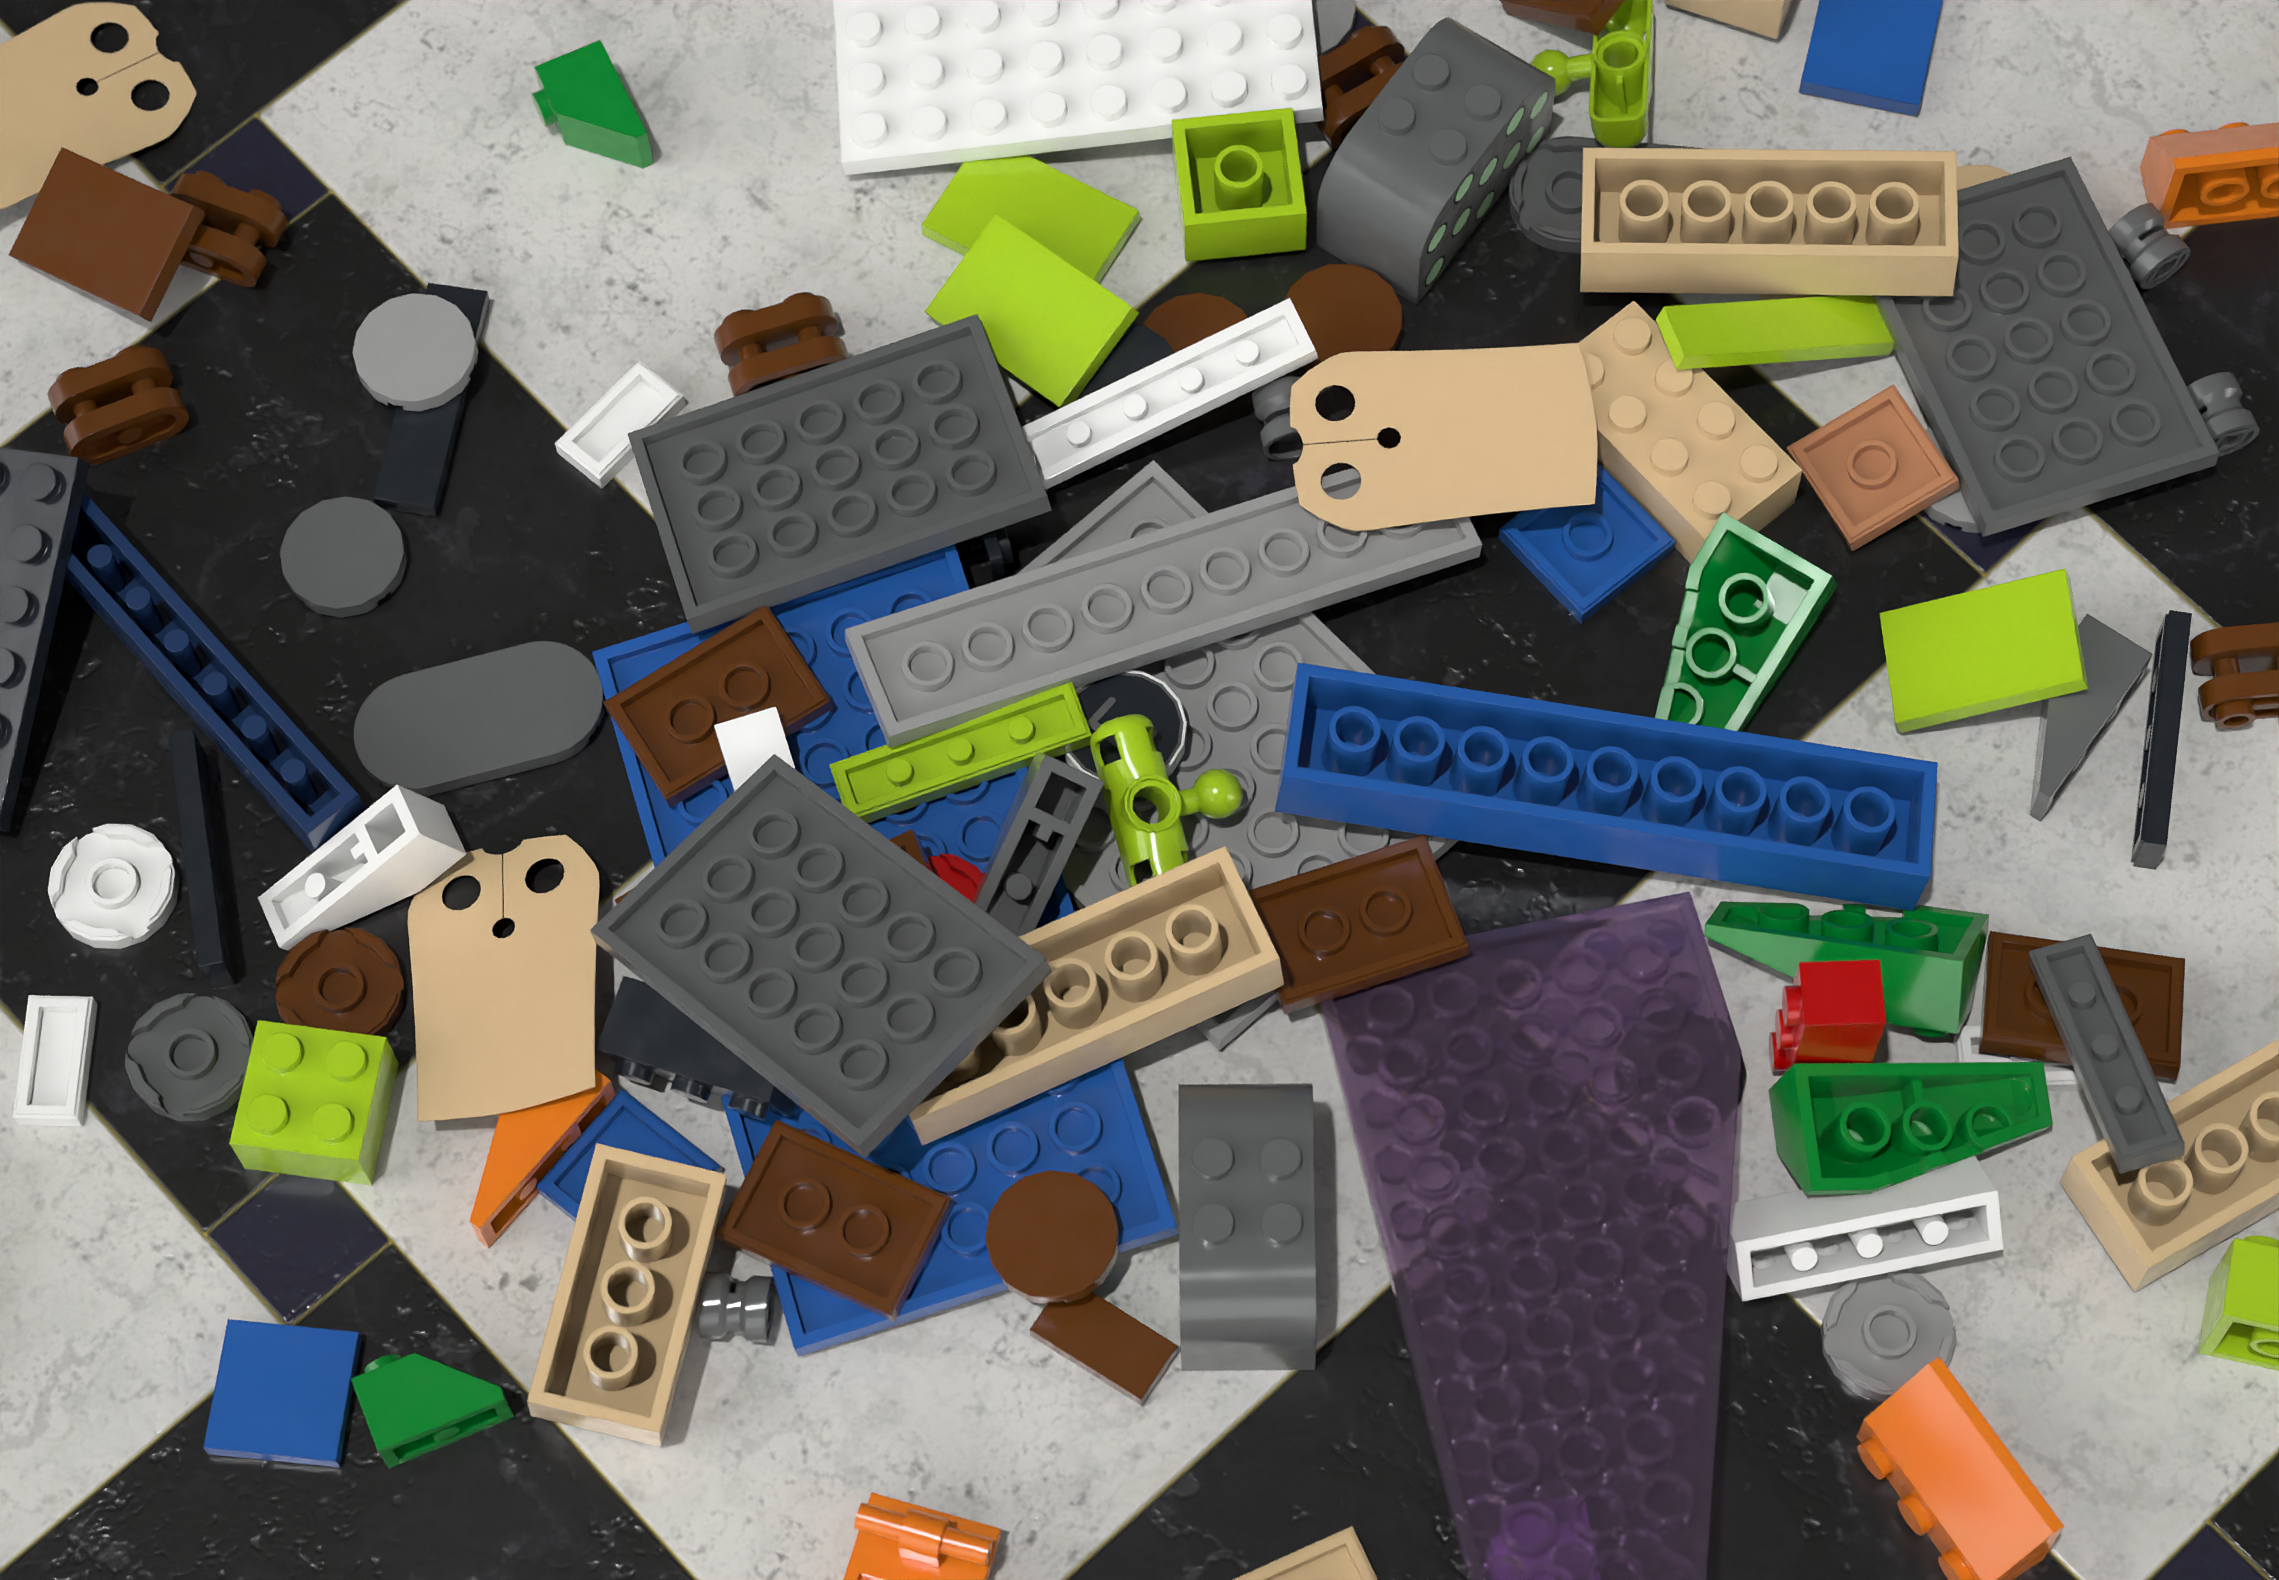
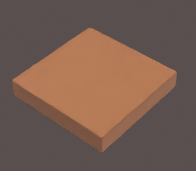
[1786,384,1960,552]

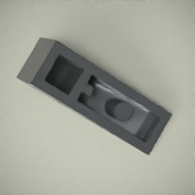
[2030,613,2152,822]
[972,752,1104,937]

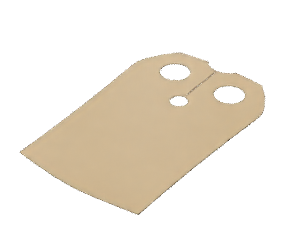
[0,2,197,210]
[1290,343,1598,531]
[408,835,600,1122]

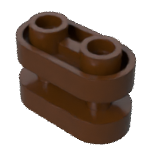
[1317,26,1405,149]
[169,171,288,287]
[714,292,850,397]
[47,345,189,465]
[2189,622,2279,729]

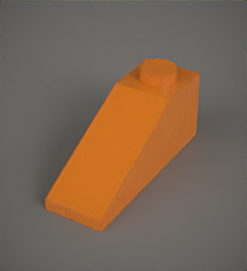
[470,1069,616,1248]

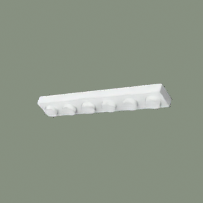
[1021,298,1319,490]

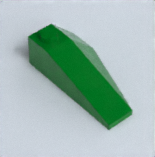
[1655,512,1837,732]
[1704,901,1989,1037]
[1768,1062,2053,1195]

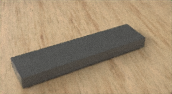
[2029,934,2185,1174]

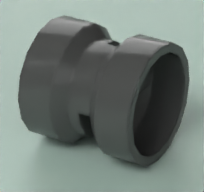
[2108,203,2191,289]
[2187,372,2260,457]
[1252,377,1323,461]
[698,1271,775,1343]

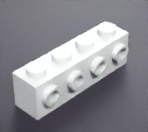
[1716,1156,2003,1302]

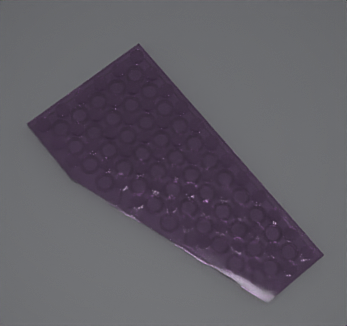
[1318,891,1741,1580]

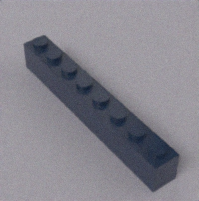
[49,453,365,853]

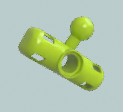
[1530,0,1655,148]
[1090,714,1243,888]

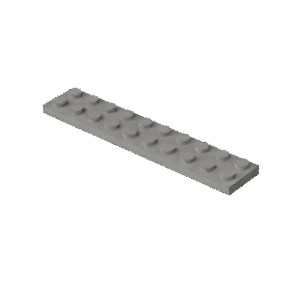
[845,467,1482,748]

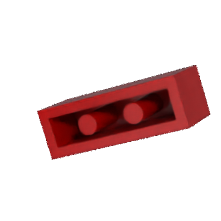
[1769,960,1886,1075]

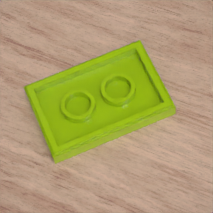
[921,155,1140,283]
[924,213,1139,408]
[1880,568,2088,733]

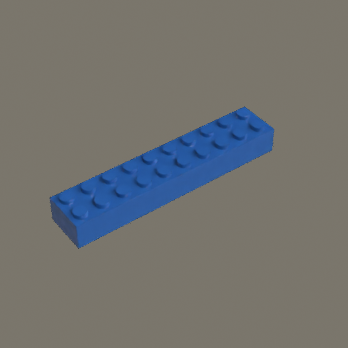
[1275,662,1938,911]

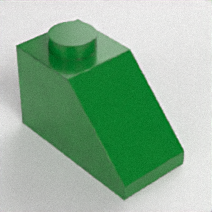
[531,39,654,168]
[351,1353,514,1468]

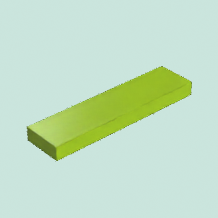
[1656,295,1894,370]
[829,682,1092,823]

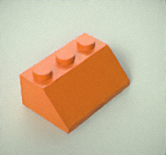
[2140,122,2279,229]
[1856,1357,2064,1580]

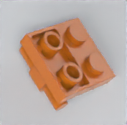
[843,1492,1002,1580]

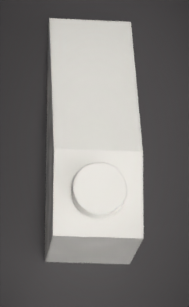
[258,785,466,951]

